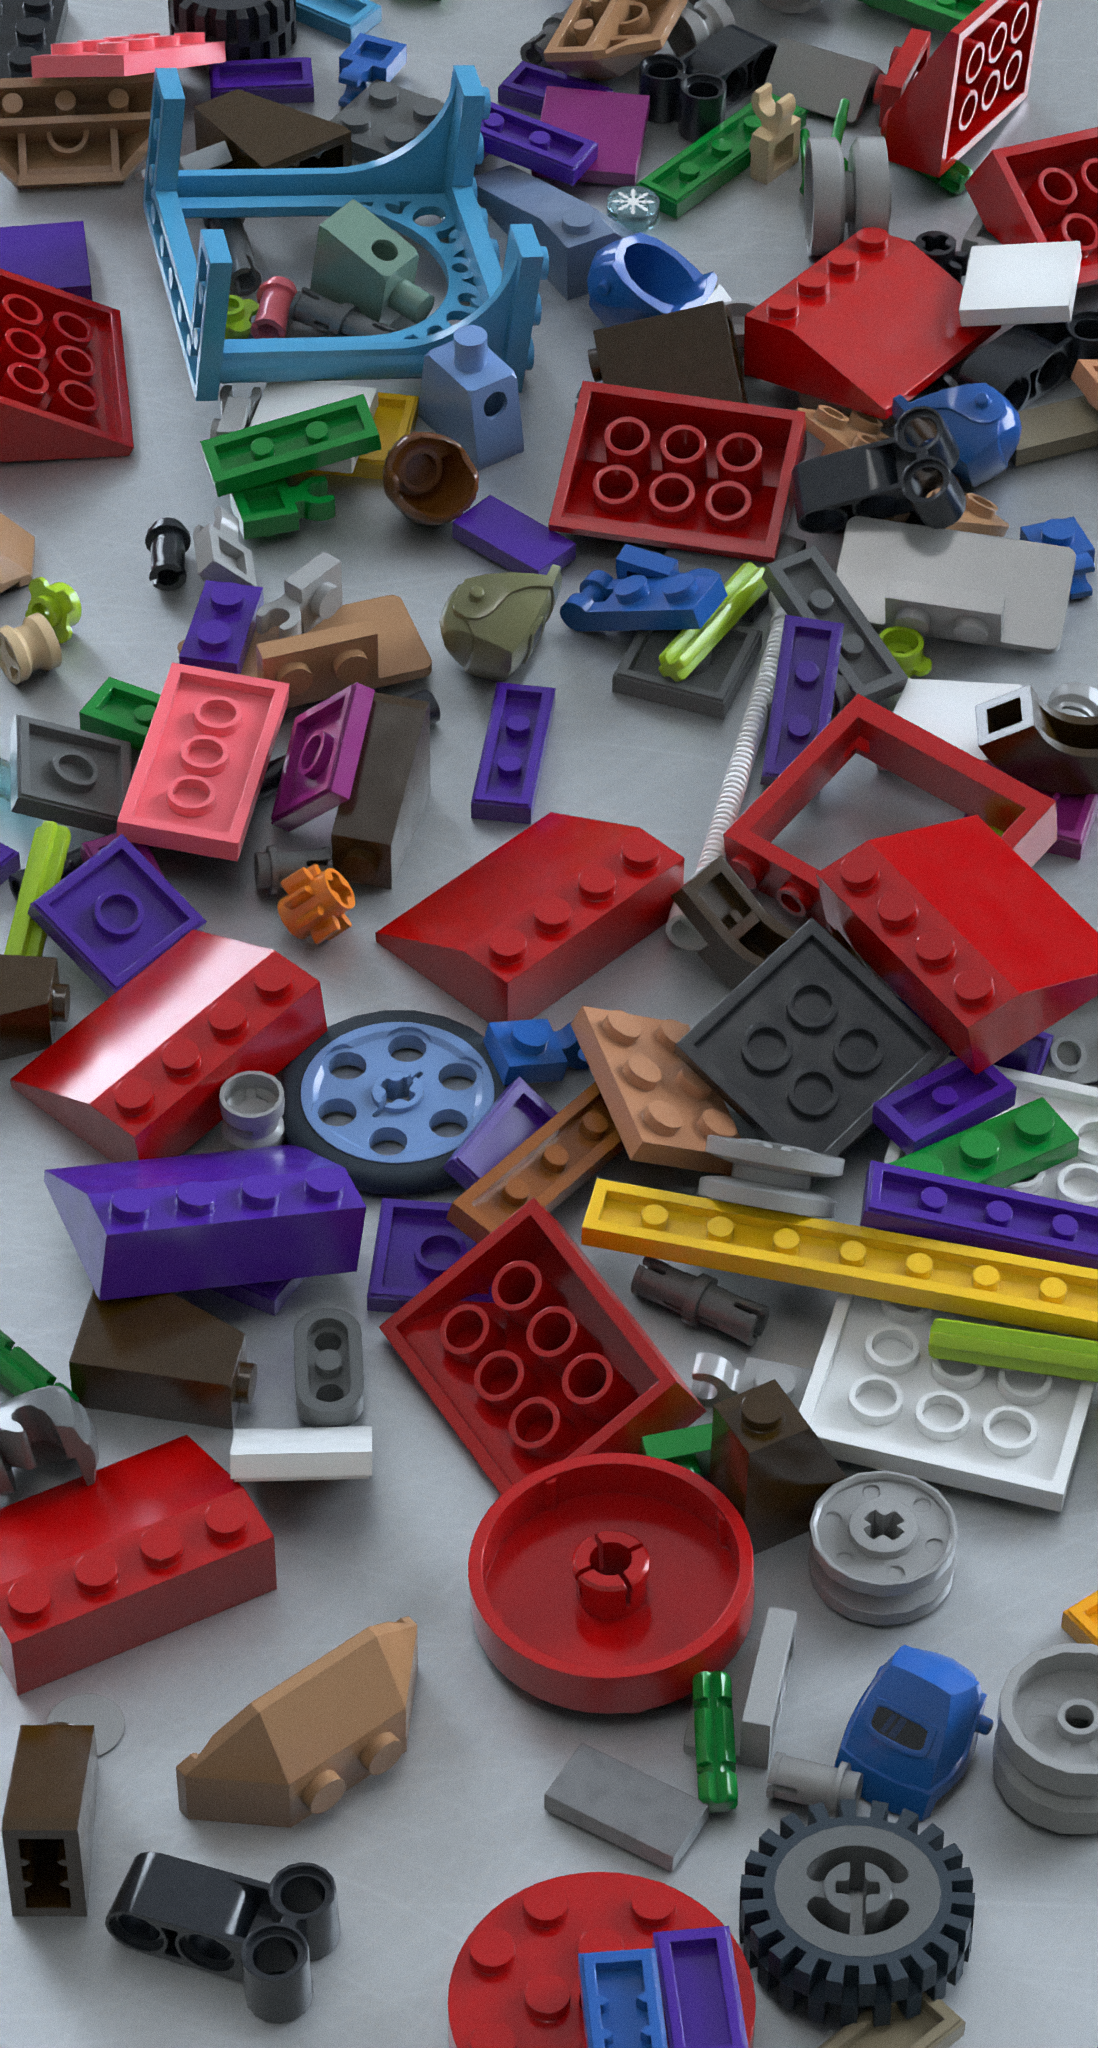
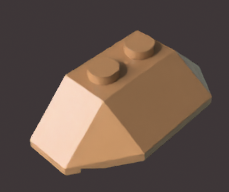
[543,0,688,81]
[0,72,154,189]
[176,1616,418,1828]

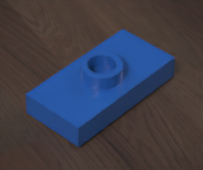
[578,1948,668,2048]

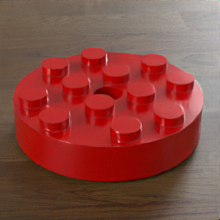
[468,1453,755,1714]
[448,1872,756,2048]

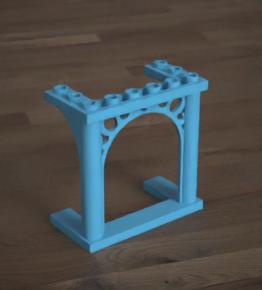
[142,65,549,401]

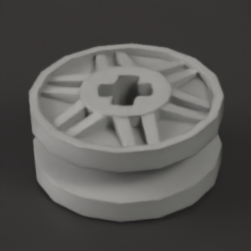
[697,1135,845,1218]
[808,1470,958,1626]

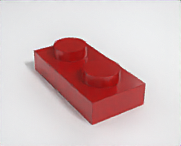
[873,28,931,127]

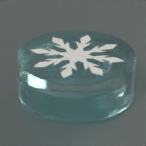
[606,186,660,233]

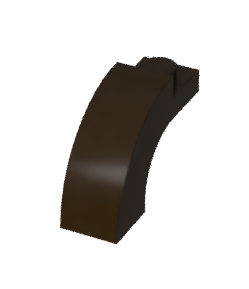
[975,684,1098,794]
[670,855,872,990]

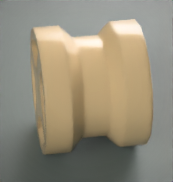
[0,613,62,684]

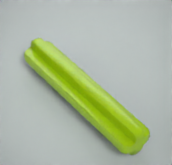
[658,562,768,682]
[4,821,71,957]
[928,1318,1098,1383]

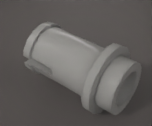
[766,1751,863,1819]

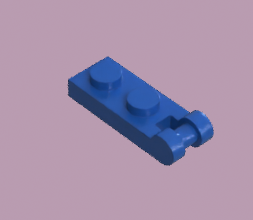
[560,570,728,632]

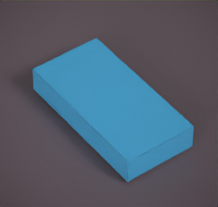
[295,0,382,44]

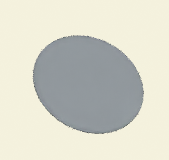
[46,1693,125,1757]

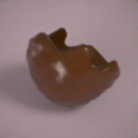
[383,431,479,526]

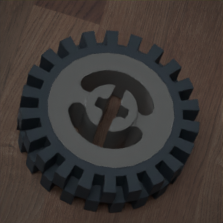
[739,1799,975,2027]

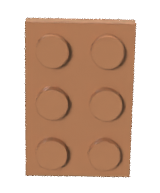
[570,1006,741,1176]

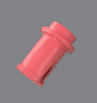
[251,276,298,339]

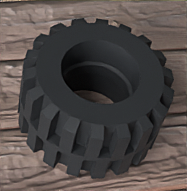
[168,0,297,69]

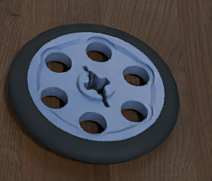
[280,1010,508,1195]

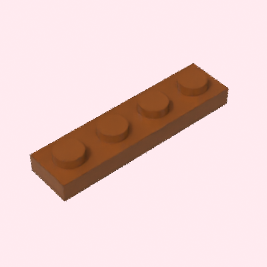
[446,1081,625,1244]

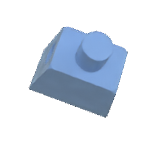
[418,325,524,471]

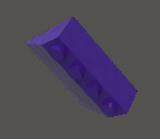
[44,1145,366,1301]

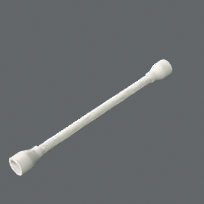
[666,591,787,951]

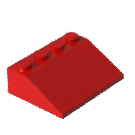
[880,0,1042,178]
[964,127,1098,289]
[744,227,1001,420]
[0,268,134,462]
[548,381,807,563]
[375,812,685,1023]
[816,815,1098,1075]
[10,929,328,1163]
[379,1197,707,1495]
[0,1434,277,1696]

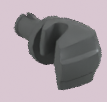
[0,1385,99,1496]

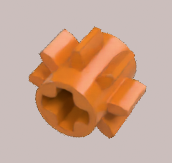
[277,864,355,944]

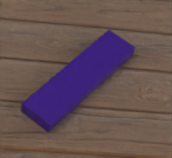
[860,1160,1098,1269]

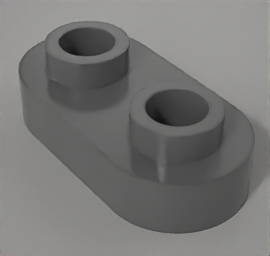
[293,1308,364,1427]

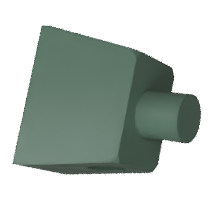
[310,199,435,326]

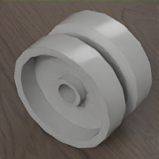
[804,136,892,257]
[992,1643,1098,1834]

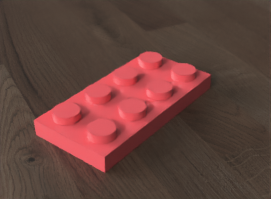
[31,32,226,78]
[116,662,290,862]

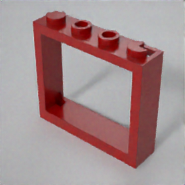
[723,694,1057,933]

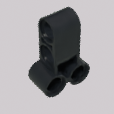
[638,24,778,142]
[957,310,1098,412]
[791,406,966,534]
[105,1852,340,2023]

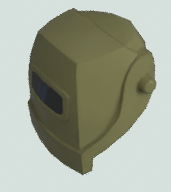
[439,564,562,682]

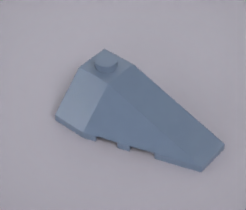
[474,165,635,301]

